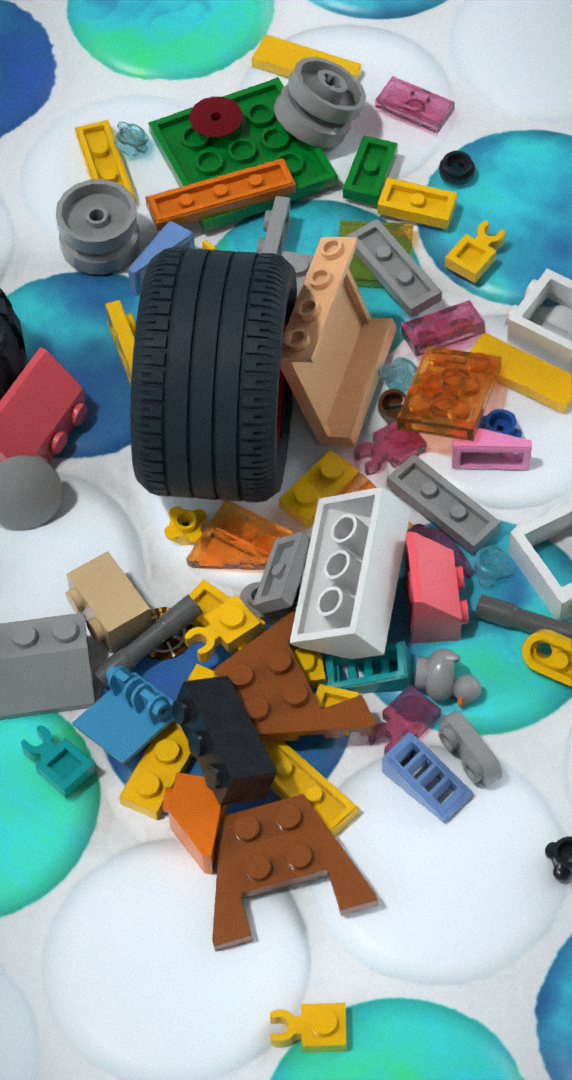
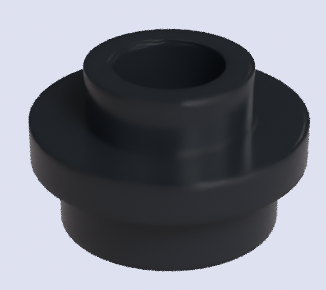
[439,150,475,185]

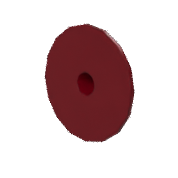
[189,96,243,138]

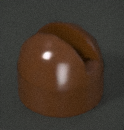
[378,389,409,423]

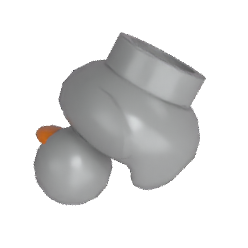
[415,648,481,708]

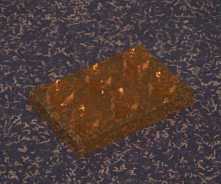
[397,346,501,441]

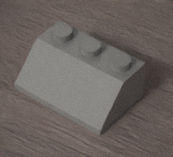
[0,613,95,720]

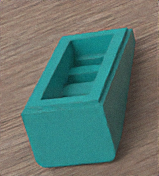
[325,641,414,693]

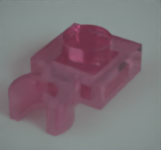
[354,416,427,475]
[368,684,441,755]

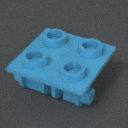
[72,666,174,765]

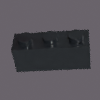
[172,676,278,806]

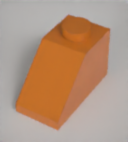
[163,773,227,875]

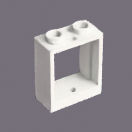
[505,268,572,374]
[508,502,572,620]

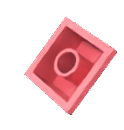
[404,532,469,644]

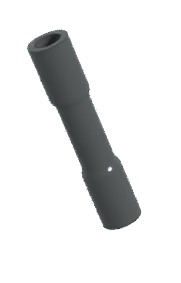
[92,594,203,690]
[475,594,572,639]

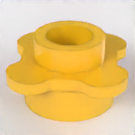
[164,506,207,545]

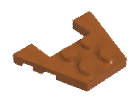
[214,609,377,743]
[212,794,378,951]

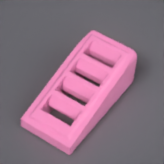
[452,424,532,470]

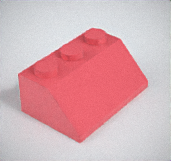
[0,347,88,462]

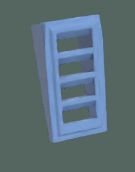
[128,221,195,296]
[382,732,473,824]

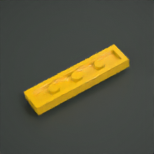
[119,664,214,820]

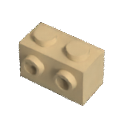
[65,551,152,653]

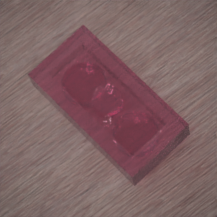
[400,300,486,357]

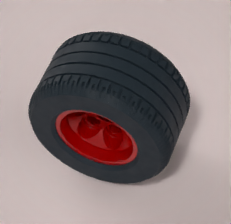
[130,247,297,503]

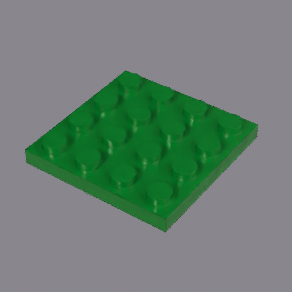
[148,77,337,232]

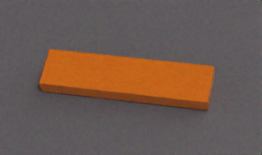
[145,158,296,232]

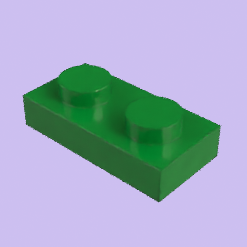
[343,135,398,206]

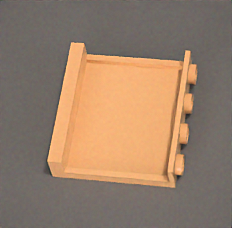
[280,237,397,447]

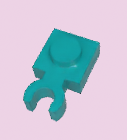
[21,725,96,798]

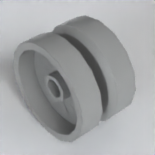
[274,57,366,148]
[55,179,140,275]

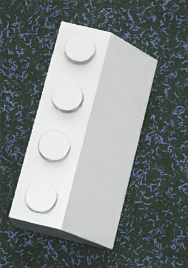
[289,487,411,659]

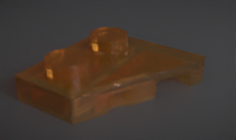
[186,500,294,570]

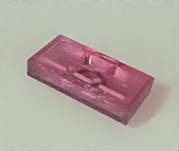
[375,76,455,134]

